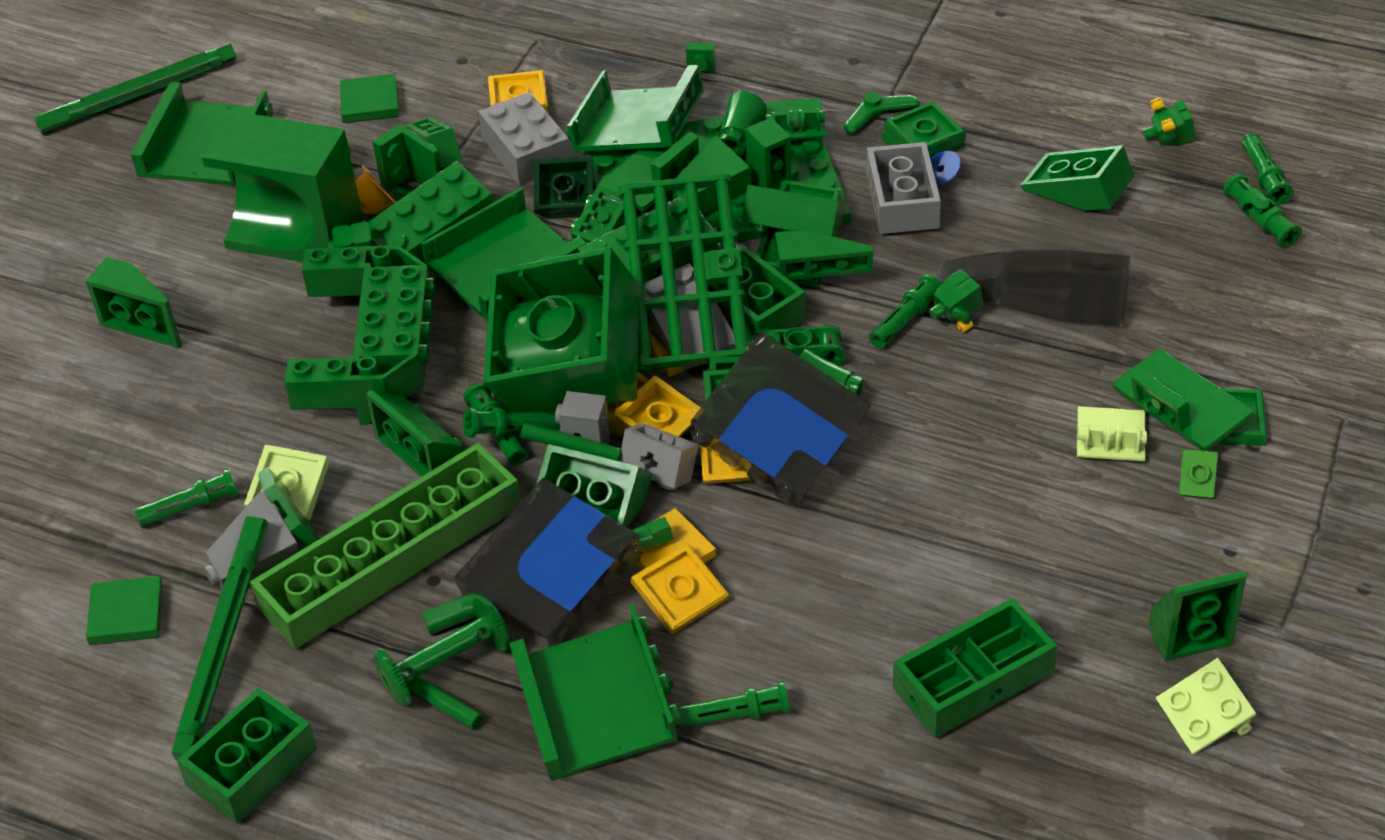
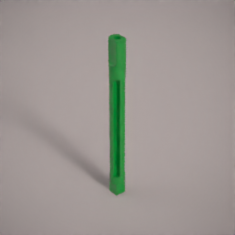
[33,44,237,134]
[171,516,269,760]
[421,516,674,635]

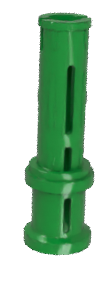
[1241,133,1294,206]
[869,274,942,349]
[463,382,528,466]
[463,408,560,437]
[134,468,239,528]
[676,681,790,729]

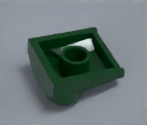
[533,156,595,219]

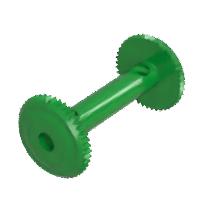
[374,595,510,707]

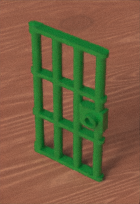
[618,174,753,371]

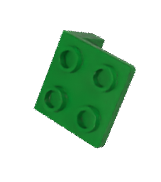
[372,124,441,191]

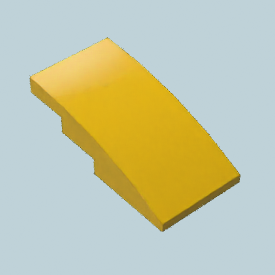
[607,372,705,437]

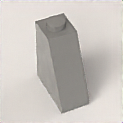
[204,491,298,590]

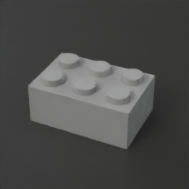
[478,92,571,186]
[866,142,941,234]

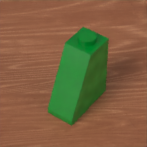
[673,136,751,214]

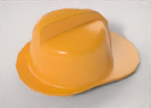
[355,165,396,215]

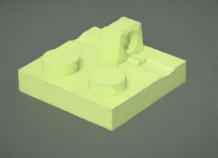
[244,444,330,522]

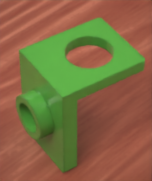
[1179,449,1218,498]

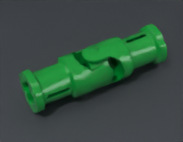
[1223,174,1302,248]

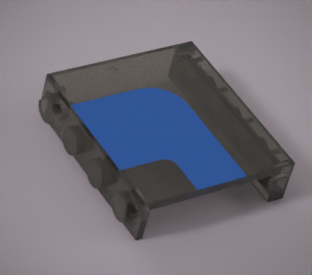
[690,331,871,508]
[454,477,644,647]

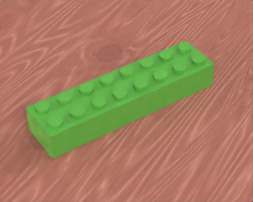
[250,443,522,649]

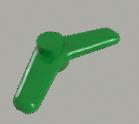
[843,92,920,133]

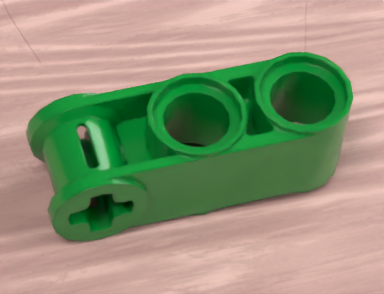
[751,325,846,367]

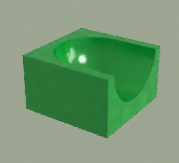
[202,111,363,262]
[484,247,640,412]

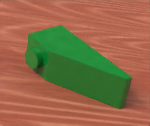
[405,117,462,171]
[775,229,874,280]

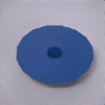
[930,151,961,187]

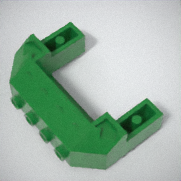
[284,245,435,425]

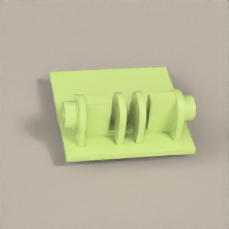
[1077,406,1147,461]
[1156,658,1257,755]

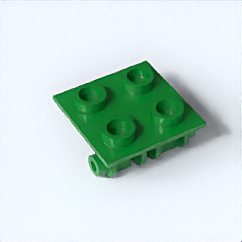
[765,98,826,140]

